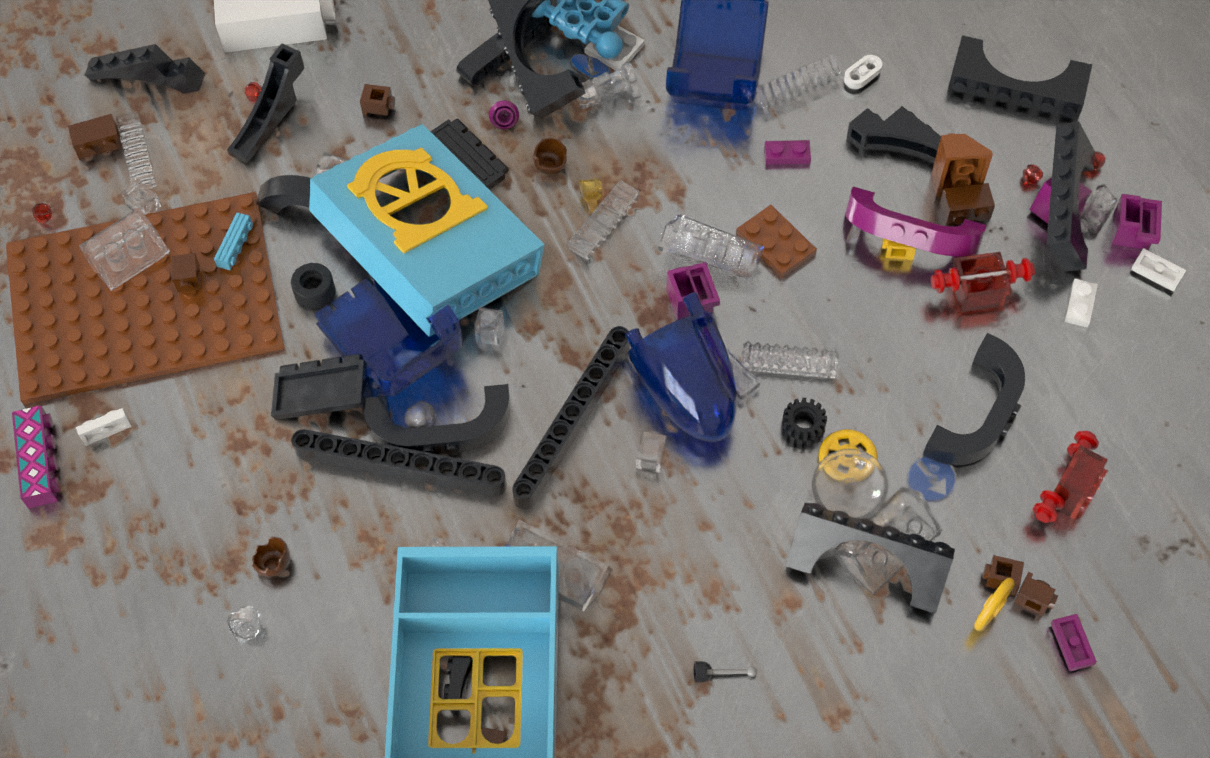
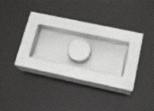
[1131,248,1186,292]
[1064,278,1098,328]
[76,408,132,446]

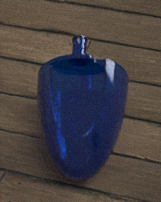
[625,293,737,442]

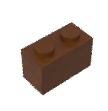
[68,114,123,159]
[940,183,995,224]

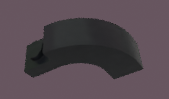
[256,175,311,214]

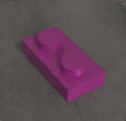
[764,140,811,165]
[1051,614,1097,671]

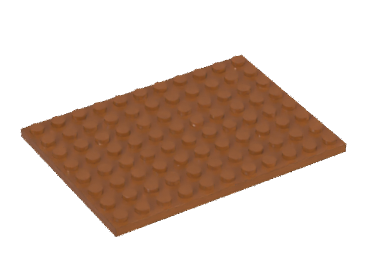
[6,192,285,405]

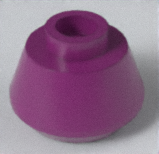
[489,100,519,130]

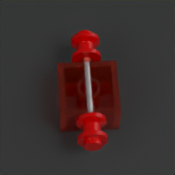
[931,252,1035,312]
[1032,430,1108,523]

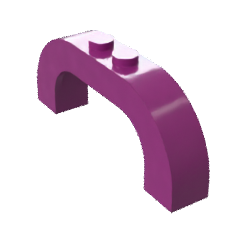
[845,186,987,257]

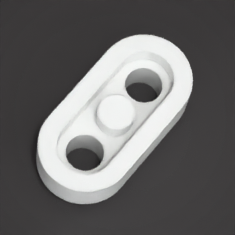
[844,55,882,89]

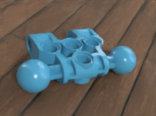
[531,0,629,59]

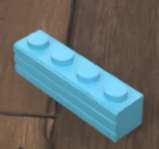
[214,213,253,270]

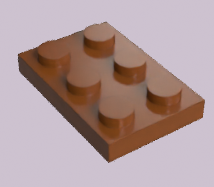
[736,205,817,279]

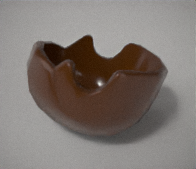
[533,138,567,175]
[252,536,290,577]

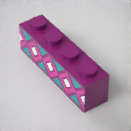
[12,406,60,508]

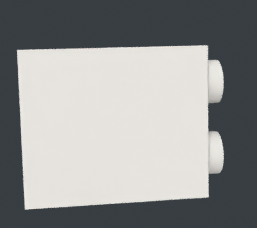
[214,0,336,53]

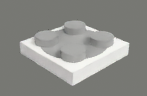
[585,25,645,73]

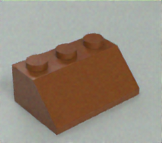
[931,133,993,198]

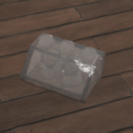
[79,208,170,291]

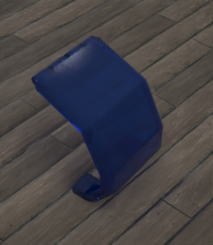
[666,0,769,111]
[314,275,463,396]

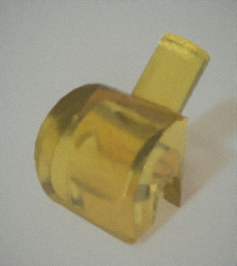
[578,178,602,213]

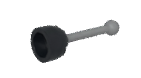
[693,661,757,682]

